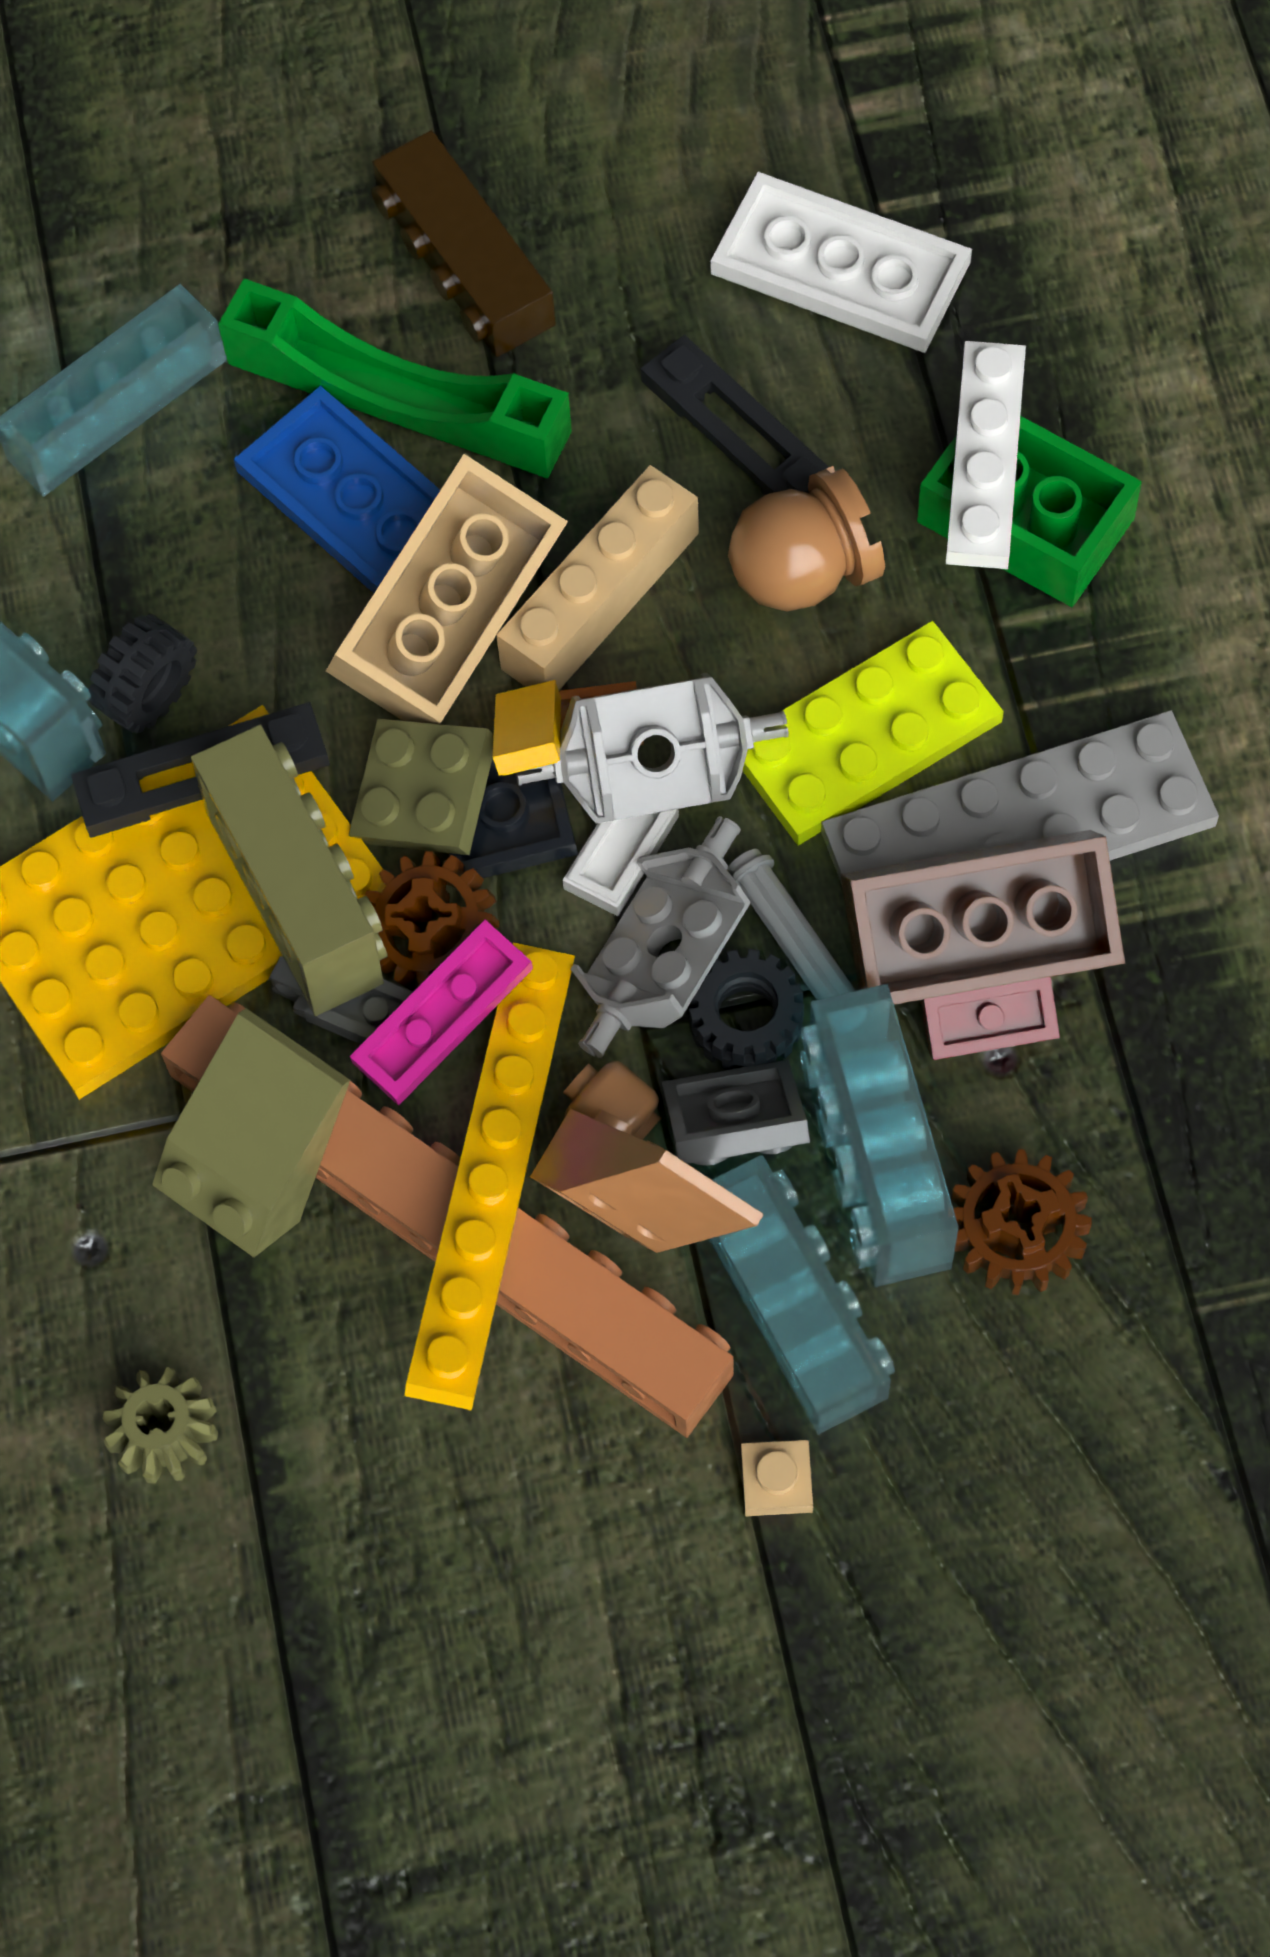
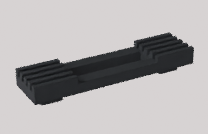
[641,334,829,495]
[71,702,330,838]

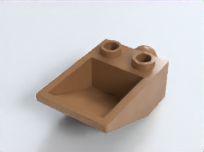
[530,1109,764,1253]

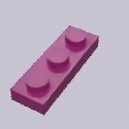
[350,920,533,1106]

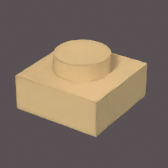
[741,1440,813,1516]

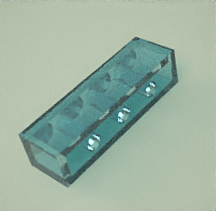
[0,284,227,497]
[709,1155,895,1435]

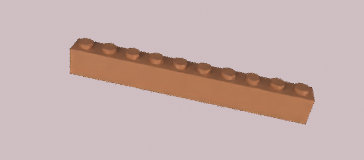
[161,995,734,1438]

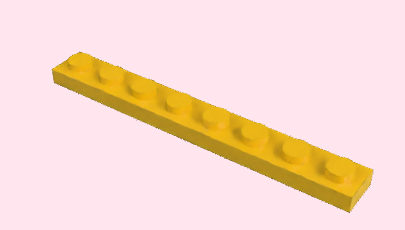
[404,942,575,1410]

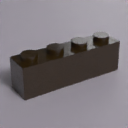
[371,130,556,358]

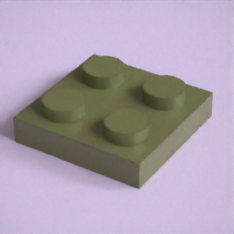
[349,719,494,855]

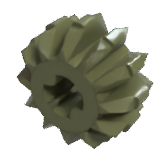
[103,1367,218,1484]

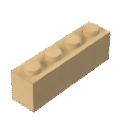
[496,465,699,690]

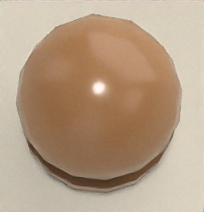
[728,466,885,612]

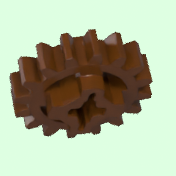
[364,851,500,988]
[946,1149,1092,1295]

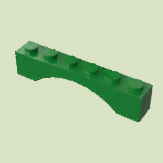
[218,278,572,479]

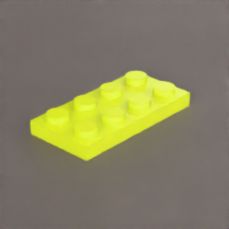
[743,621,1004,846]

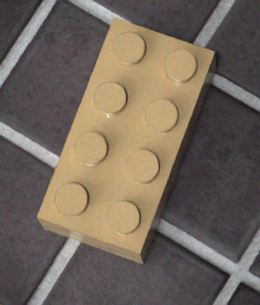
[326,454,568,724]

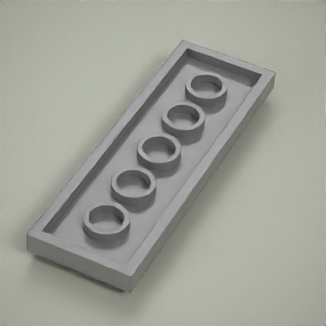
[821,710,1219,884]

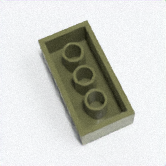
[191,724,387,1017]

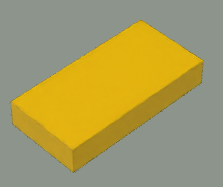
[492,680,561,776]

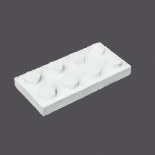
[711,172,972,353]

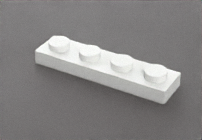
[946,341,1026,569]

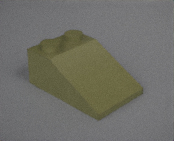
[152,1008,350,1257]

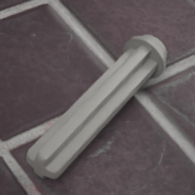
[727,849,865,1028]

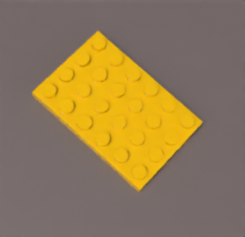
[0,705,386,1100]

